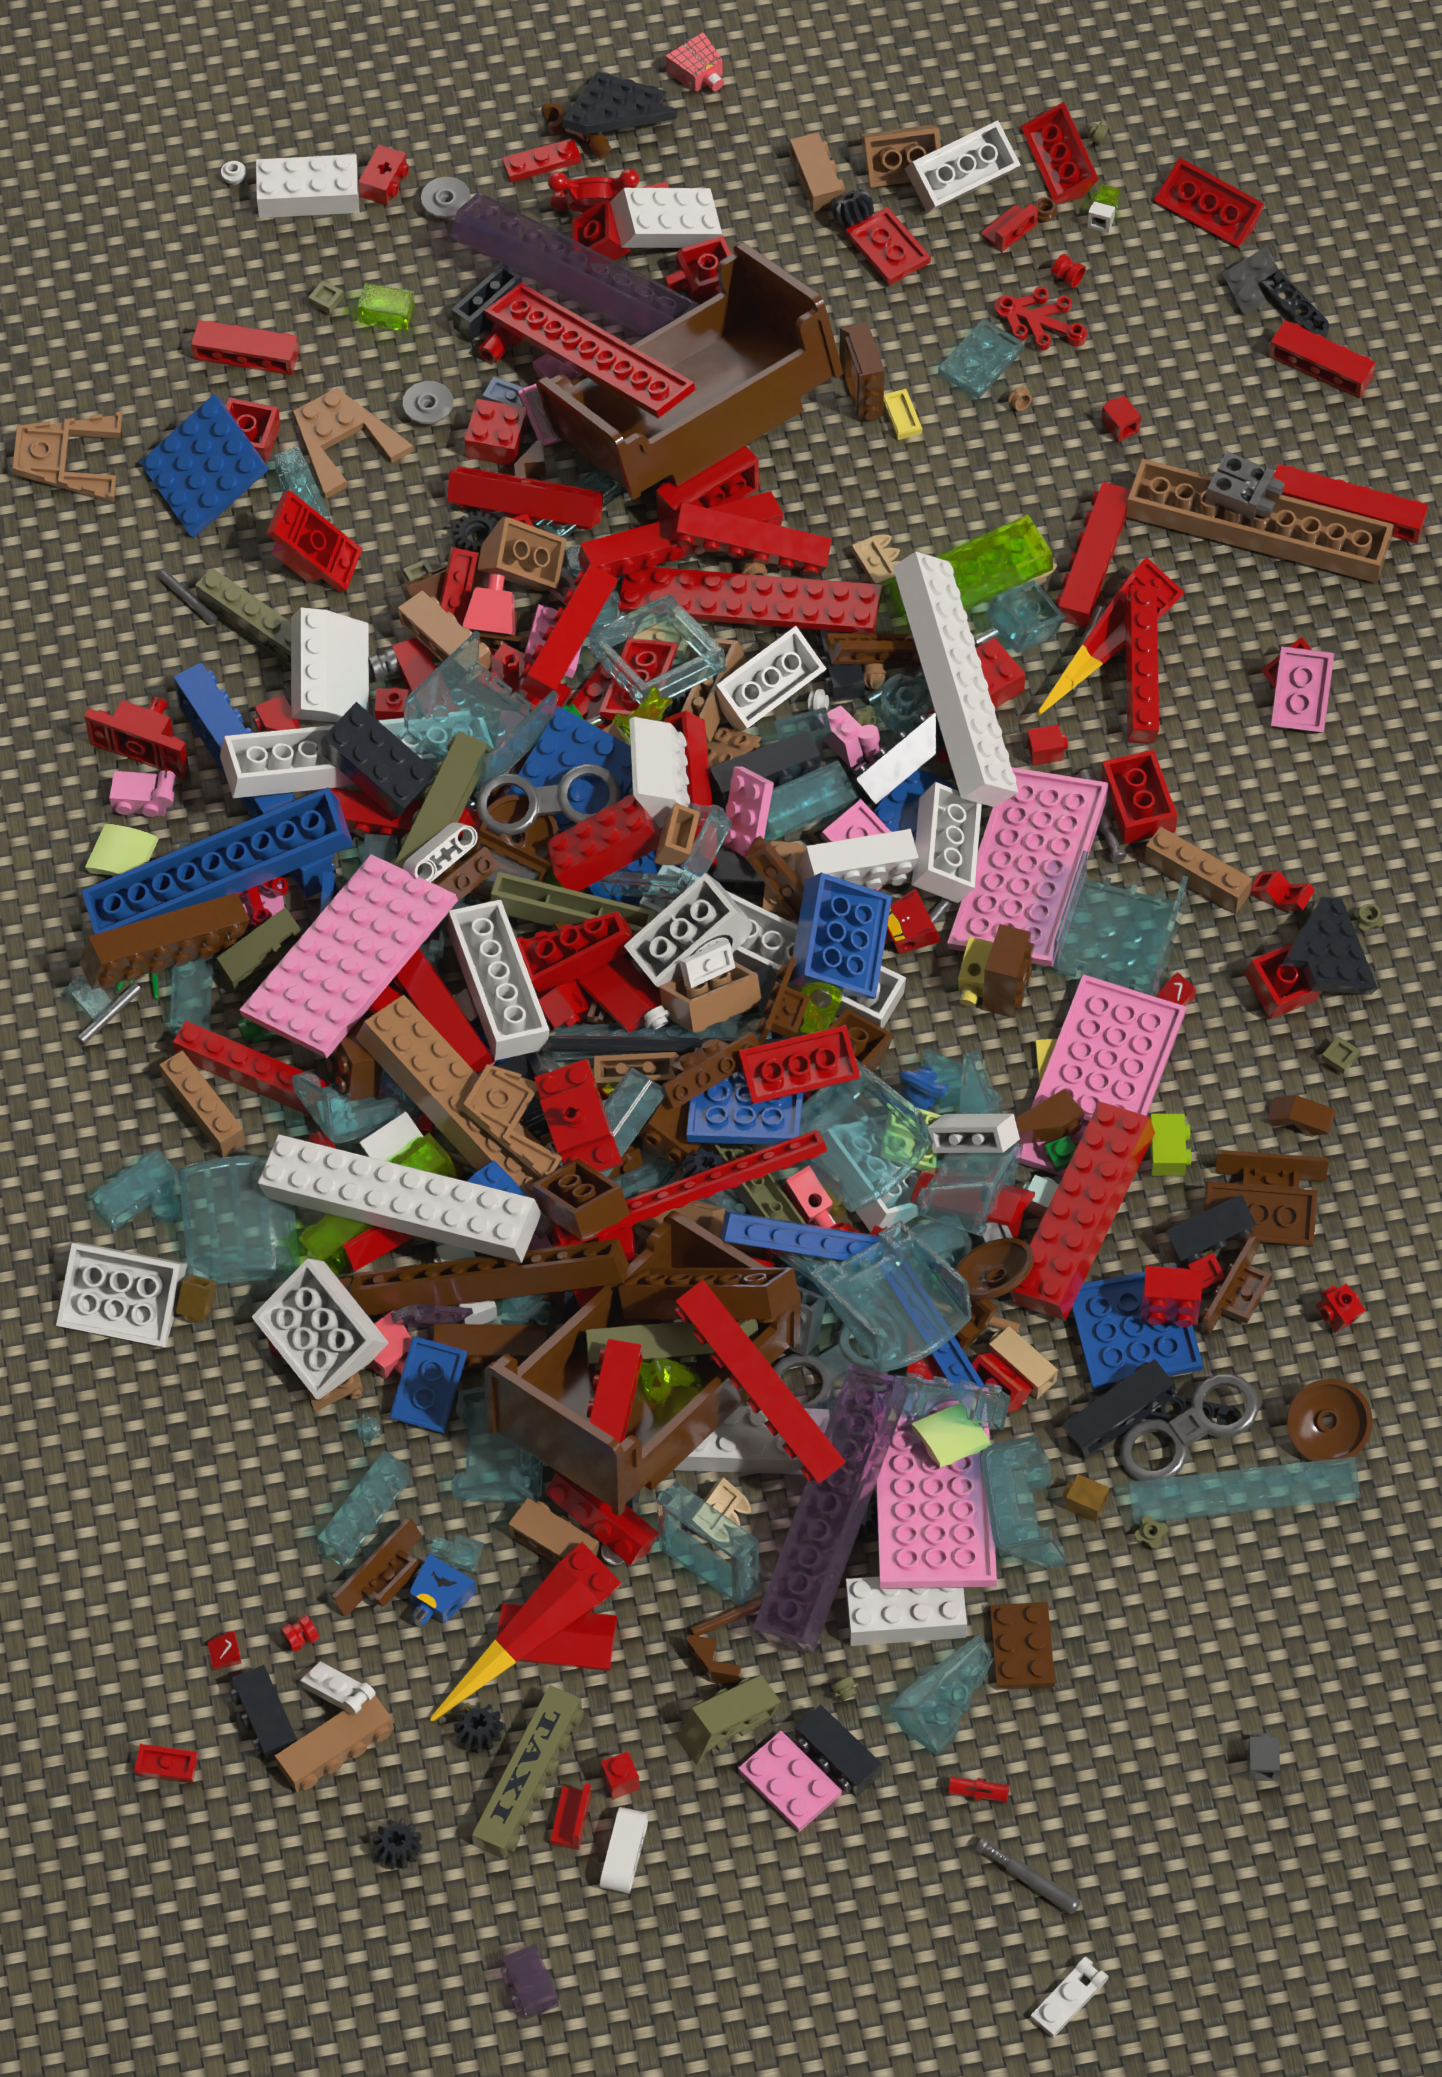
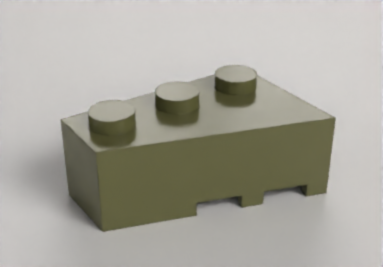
[217,907,302,995]
[678,1675,781,1765]

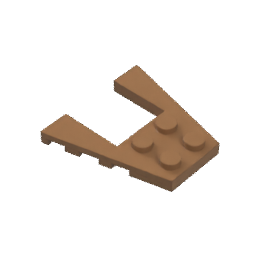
[293,388,413,499]
[13,412,122,502]
[461,1064,562,1178]

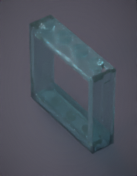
[588,594,727,710]
[598,803,733,900]
[657,1481,759,1606]

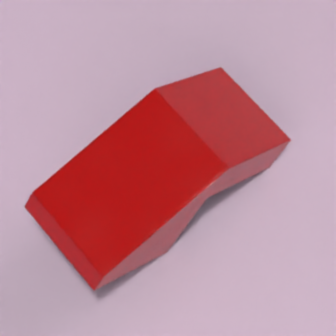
[1250,870,1315,912]

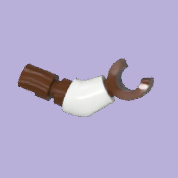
[541,102,612,160]

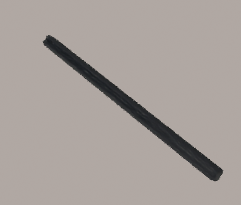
[551,1036,854,1054]

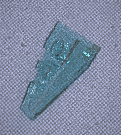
[889,1635,994,1754]

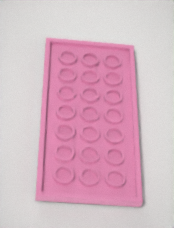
[947,767,1110,967]
[240,854,458,1058]
[1012,974,1187,1177]
[874,1393,997,1589]

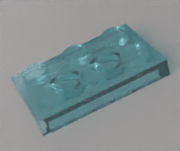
[938,319,1025,399]

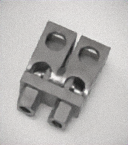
[1205,451,1285,520]

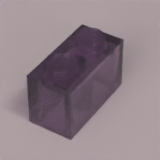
[500,1944,559,2020]

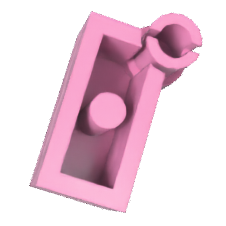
[818,705,880,767]
[109,770,176,817]

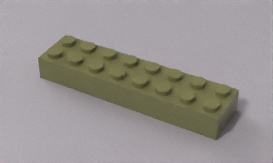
[702,1143,806,1224]

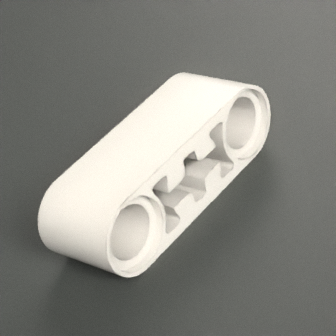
[403,822,477,882]
[600,1807,649,1894]

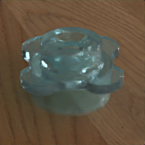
[357,1413,381,1446]

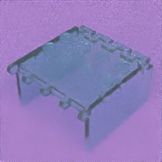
[397,631,557,799]
[1052,850,1188,996]

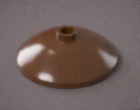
[479,795,559,874]
[953,1238,1034,1300]
[1287,1379,1373,1464]

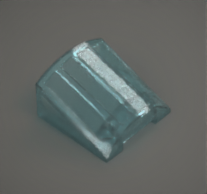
[800,1060,933,1213]
[178,1155,301,1289]
[810,1220,972,1372]

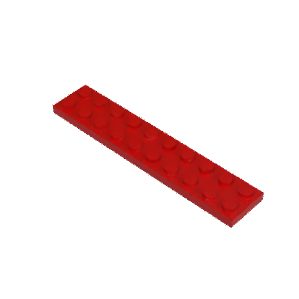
[484,283,696,419]
[617,567,883,634]

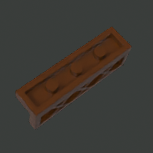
[825,633,922,665]
[745,836,804,923]

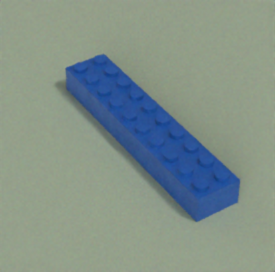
[173,663,336,899]
[82,787,353,934]

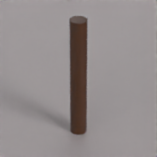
[690,1594,774,1636]

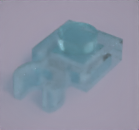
[501,1296,551,1325]

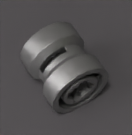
[369,649,401,681]

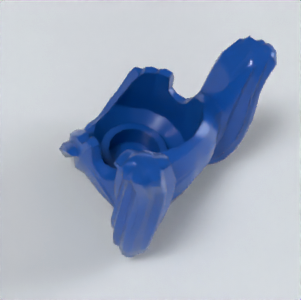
[897,1066,948,1111]

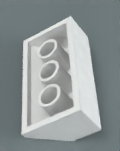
[715,626,826,731]
[630,717,690,828]

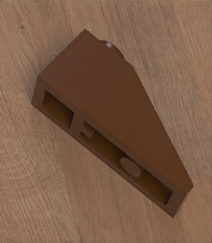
[1013,1089,1084,1145]

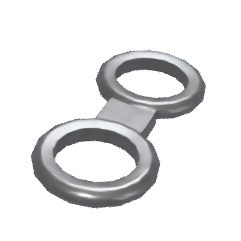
[476,764,621,836]
[773,1309,904,1409]
[1120,1374,1258,1483]

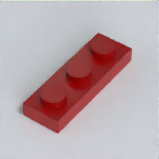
[502,138,581,183]
[439,547,478,627]

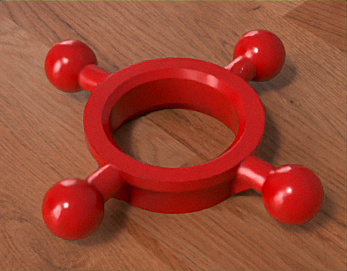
[548,169,640,213]

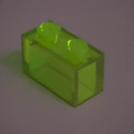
[357,283,415,331]

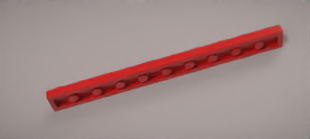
[554,1130,827,1246]

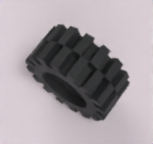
[454,512,497,552]

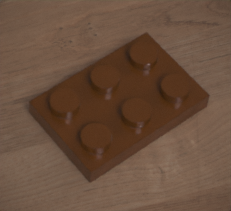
[990,1602,1055,1690]

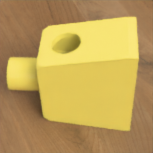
[958,936,993,1007]

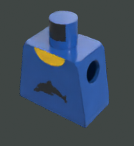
[409,1553,476,1627]

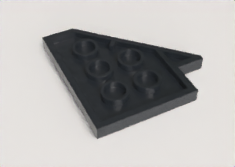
[562,71,678,134]
[1283,897,1378,995]

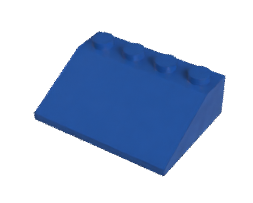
[789,872,892,999]

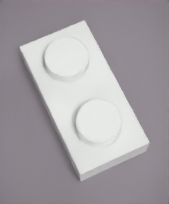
[680,941,735,988]

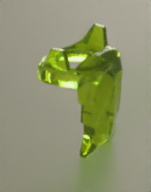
[612,686,673,738]
[800,982,843,1034]
[640,1358,706,1405]

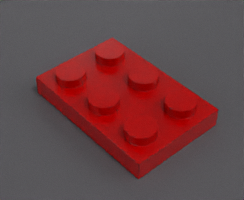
[846,207,931,286]

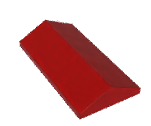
[1021,102,1099,204]
[1154,157,1265,248]
[599,638,679,726]
[575,956,662,1033]
[738,1025,861,1105]
[910,1168,1035,1227]
[342,1226,415,1274]
[497,1603,618,1671]

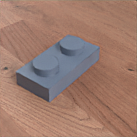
[482,377,540,407]

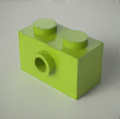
[1150,1114,1191,1176]

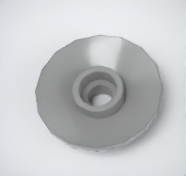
[421,176,471,218]
[403,381,453,424]

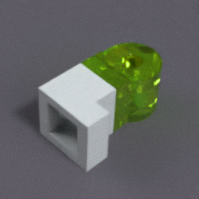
[1087,184,1122,233]

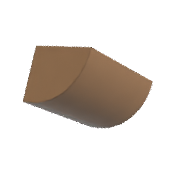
[654,803,700,865]

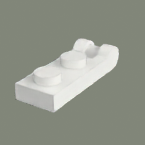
[300,1661,376,1715]
[1031,1957,1109,2038]

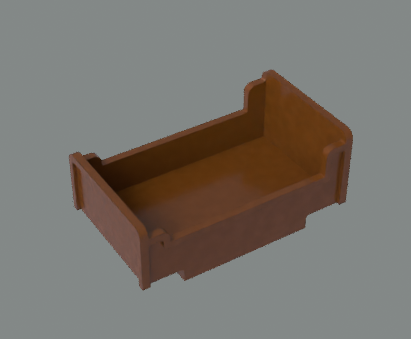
[536,242,843,500]
[484,1211,801,1517]

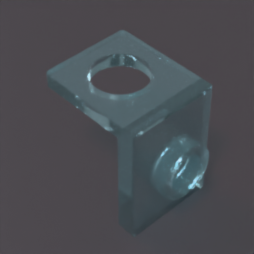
[60,976,113,1021]

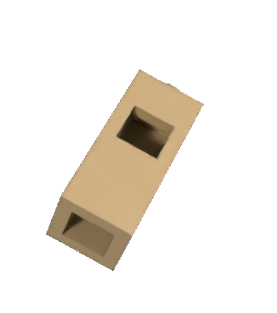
[989,1326,1058,1399]

